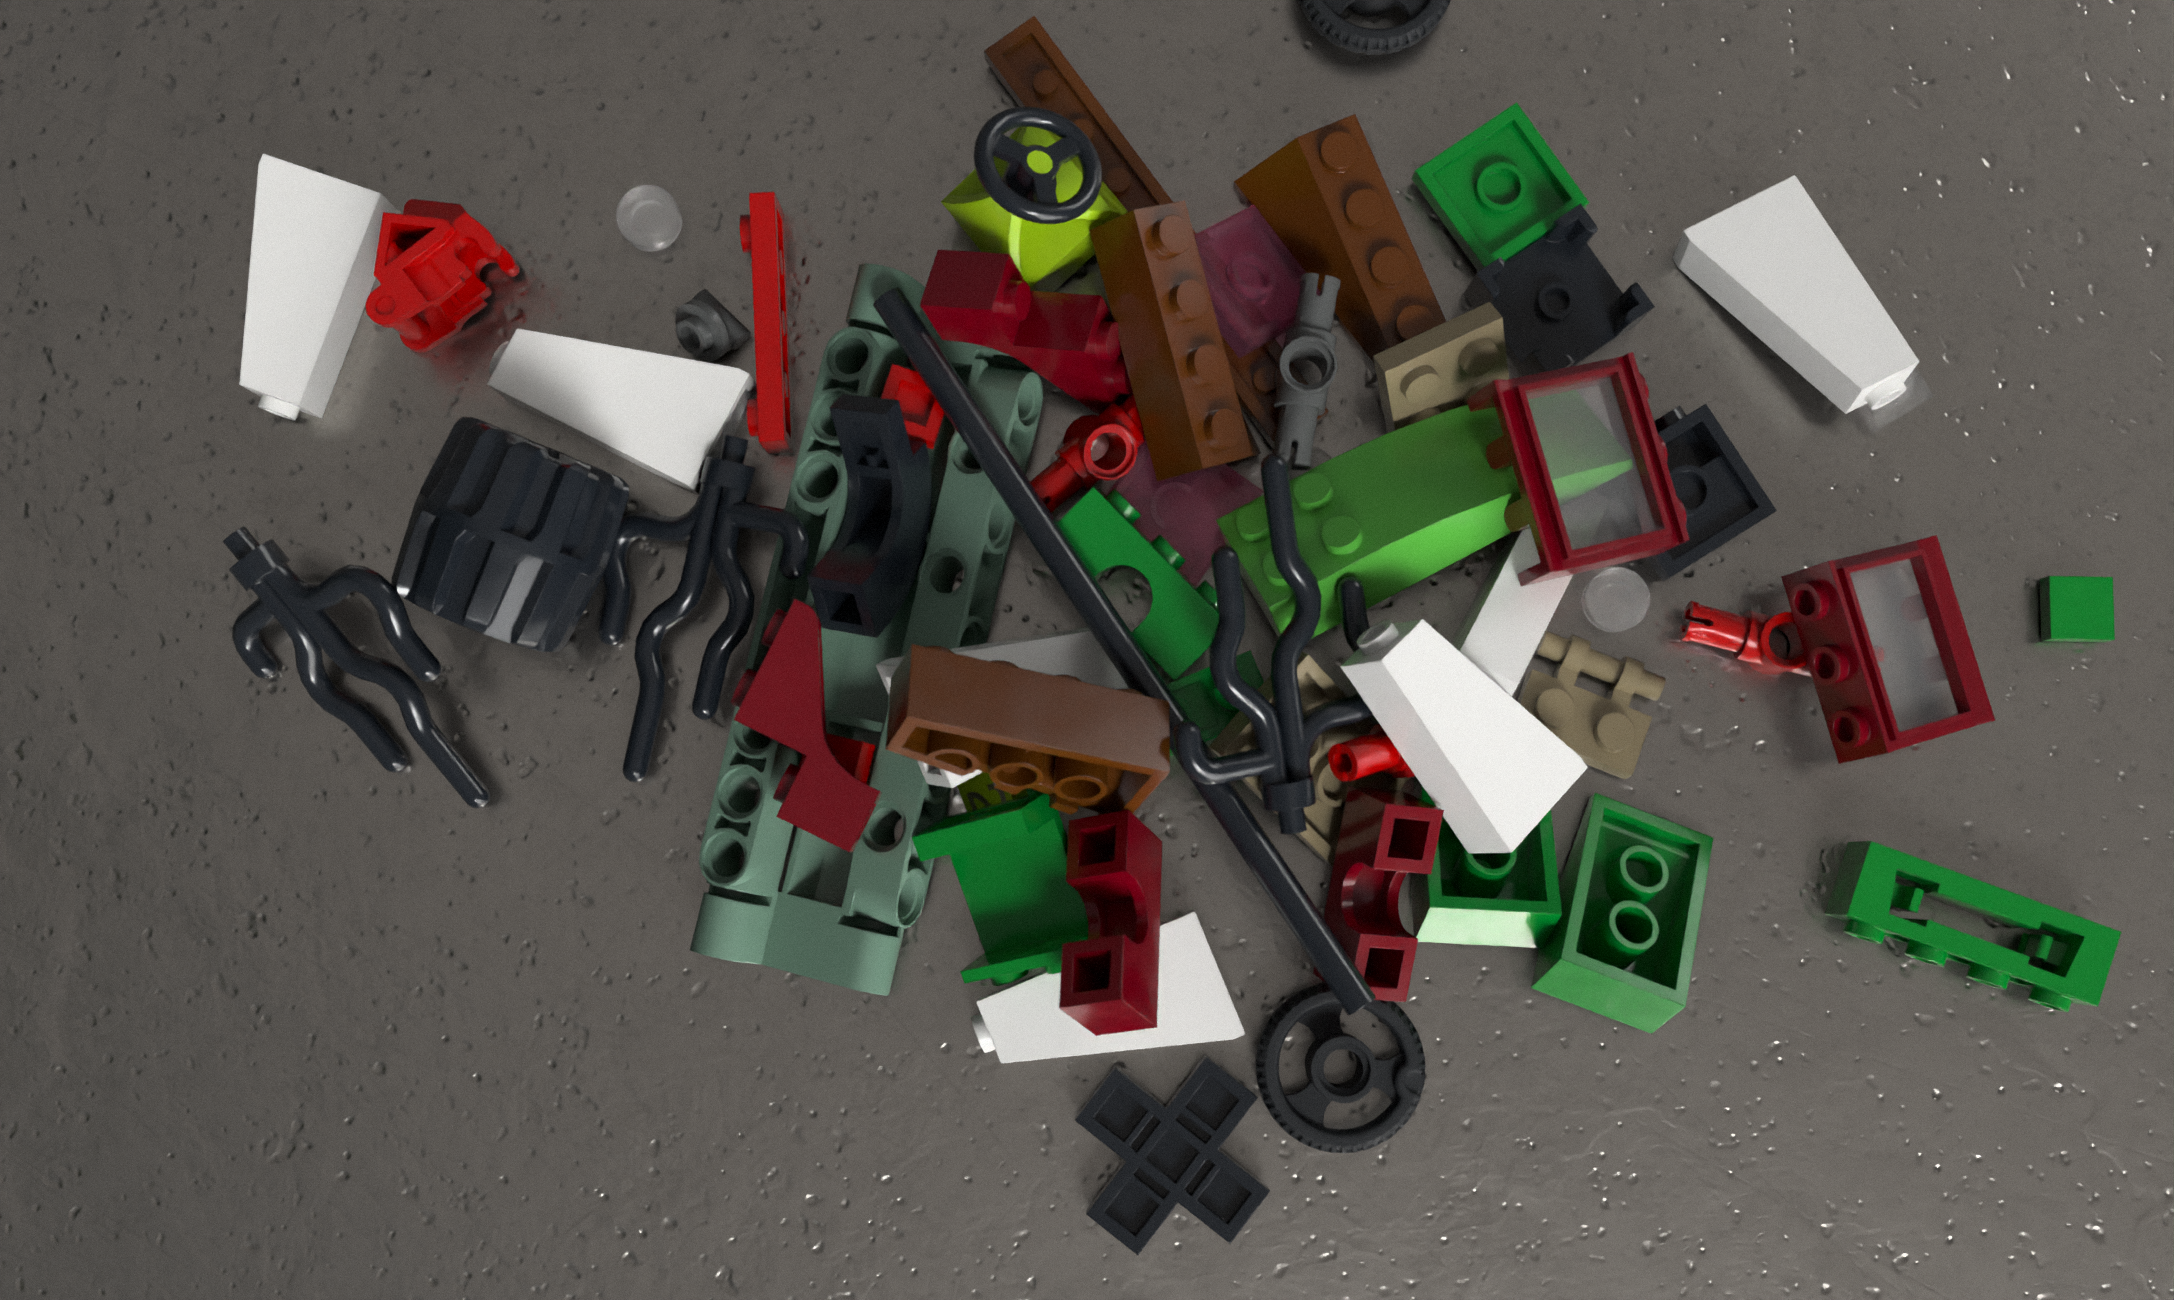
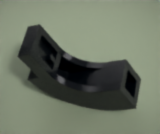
[807,394,932,638]

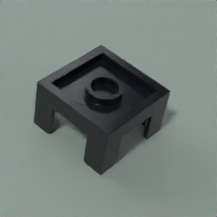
[1463,203,1655,376]

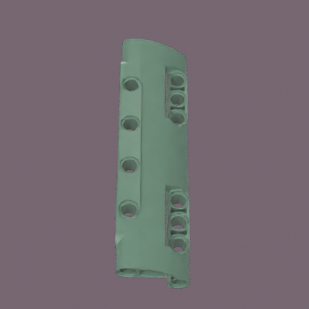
[690,263,1043,996]

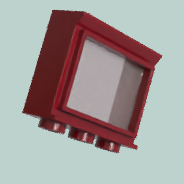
[1466,352,1690,587]
[1781,535,1995,764]

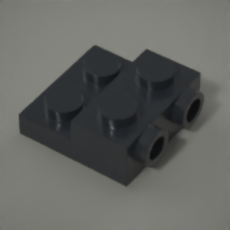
[1596,404,1777,581]

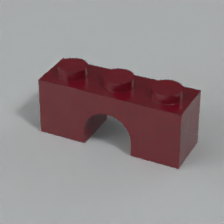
[1313,786,1444,1002]
[1059,810,1162,1036]

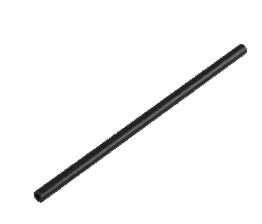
[873,288,1376,1016]

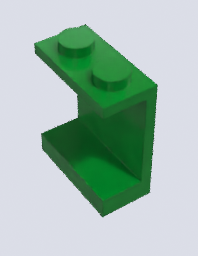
[912,792,1088,986]

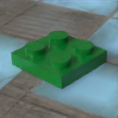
[1411,102,1589,272]

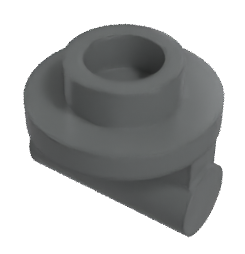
[675,289,751,361]

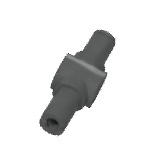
[1273,273,1341,471]

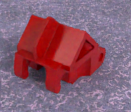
[366,199,520,353]

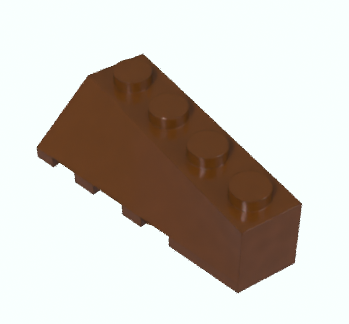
[1233,114,1447,370]
[1089,201,1262,482]
[886,644,1170,815]

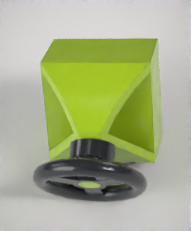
[941,107,1128,292]

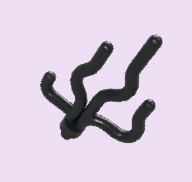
[598,435,809,782]
[1173,454,1373,834]
[223,526,490,809]

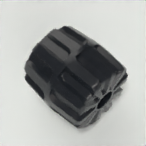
[391,417,629,652]

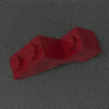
[920,249,1133,414]
[731,599,882,852]

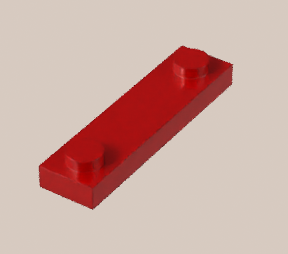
[740,192,793,454]

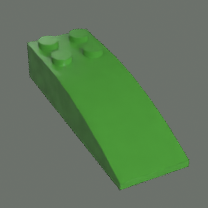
[1216,391,1632,639]

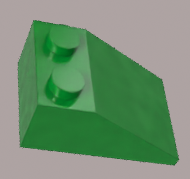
[1411,776,1562,948]
[1531,793,1713,1034]

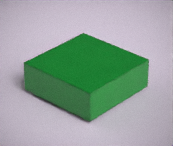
[2040,576,2115,642]

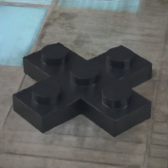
[1075,1055,1270,1255]

